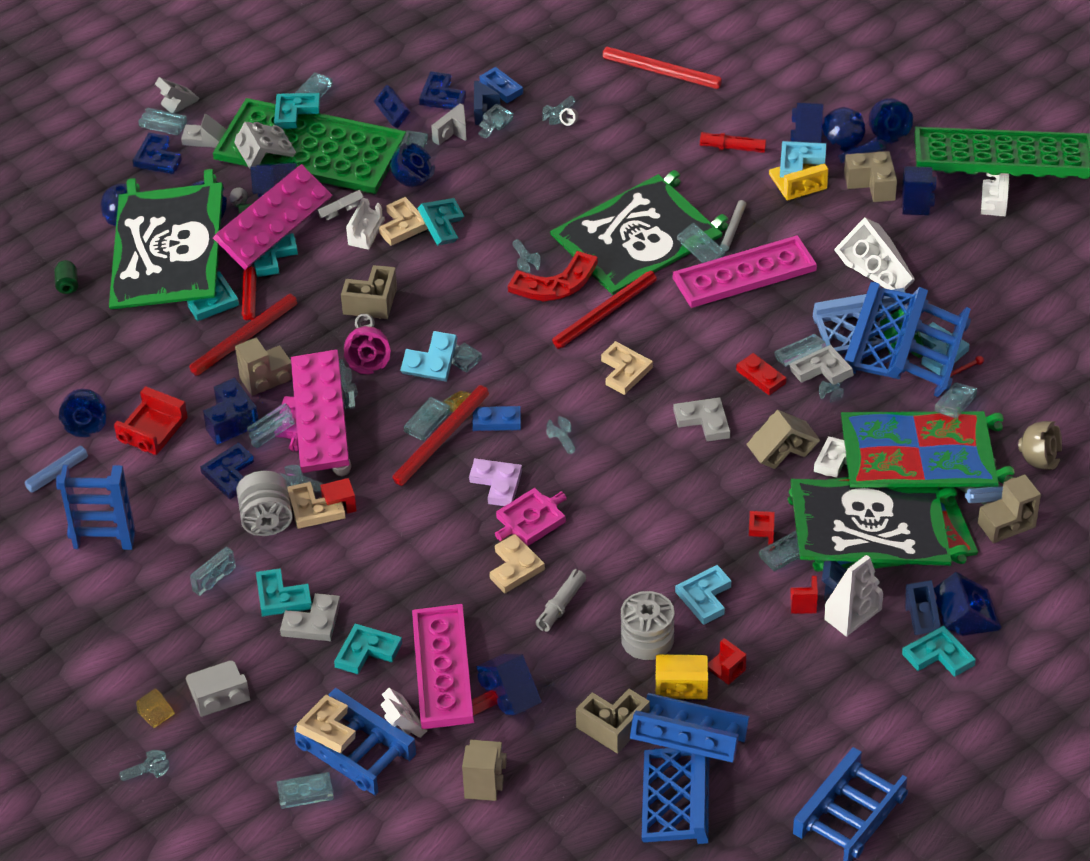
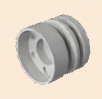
[236,471,292,536]
[621,591,674,660]

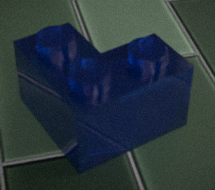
[790,103,823,143]
[251,162,297,197]
[902,166,937,215]
[203,377,259,445]
[476,654,542,715]

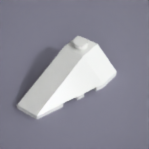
[834,218,915,290]
[825,555,883,637]

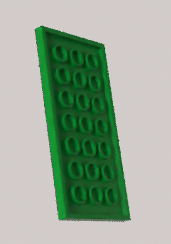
[213,98,407,194]
[915,127,1090,179]

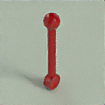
[950,356,984,377]

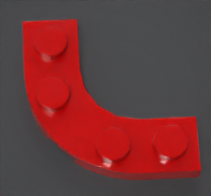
[507,251,598,302]

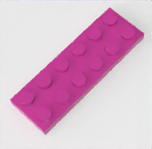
[213,164,332,270]
[673,235,817,308]
[291,350,350,473]
[412,604,474,729]

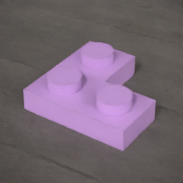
[469,458,522,506]

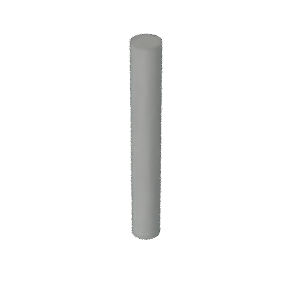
[720,200,746,251]

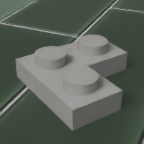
[317,190,363,220]
[789,345,854,385]
[673,397,730,442]
[280,593,340,641]

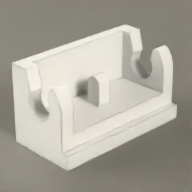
[981,173,1009,216]
[346,198,385,249]

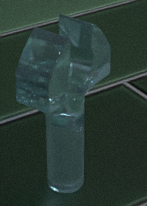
[543,96,575,125]
[512,239,541,273]
[819,381,844,403]
[546,416,576,454]
[280,465,323,492]
[119,750,170,781]

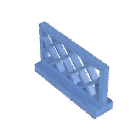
[812,288,908,354]

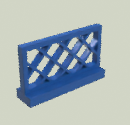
[844,282,922,379]
[642,748,710,844]

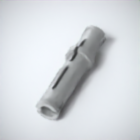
[536,569,586,632]

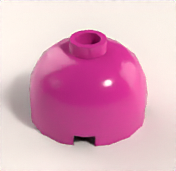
[344,326,391,374]

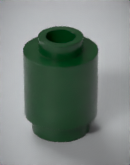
[54,260,78,294]

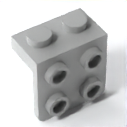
[234,122,296,170]
[186,661,250,717]

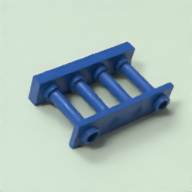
[886,287,971,397]
[56,465,136,550]
[294,688,416,795]
[630,693,750,763]
[793,747,908,861]

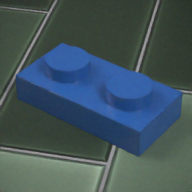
[479,67,523,103]
[473,406,521,431]

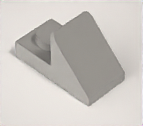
[155,77,199,114]
[431,103,467,145]
[181,114,227,148]

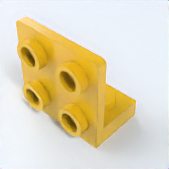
[769,163,828,200]
[655,654,708,699]

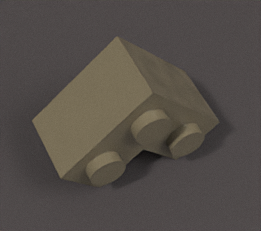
[844,151,897,202]
[341,265,397,319]
[235,337,293,396]
[747,409,820,469]
[978,475,1041,543]
[576,689,650,754]
[462,740,507,801]

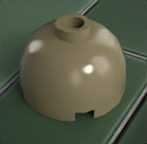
[1018,421,1062,470]

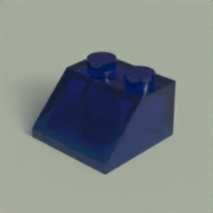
[933,572,1001,636]

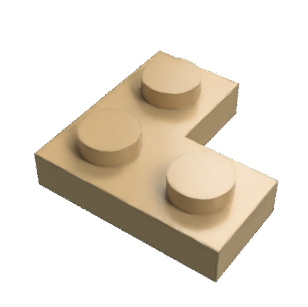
[379,197,428,246]
[601,341,653,395]
[287,482,345,529]
[490,534,545,593]
[296,695,356,753]

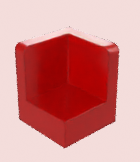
[320,478,357,514]
[749,511,775,549]
[790,576,818,614]
[708,638,747,685]

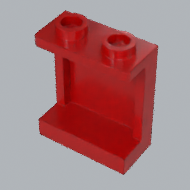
[114,386,188,455]

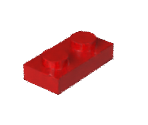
[736,353,786,395]

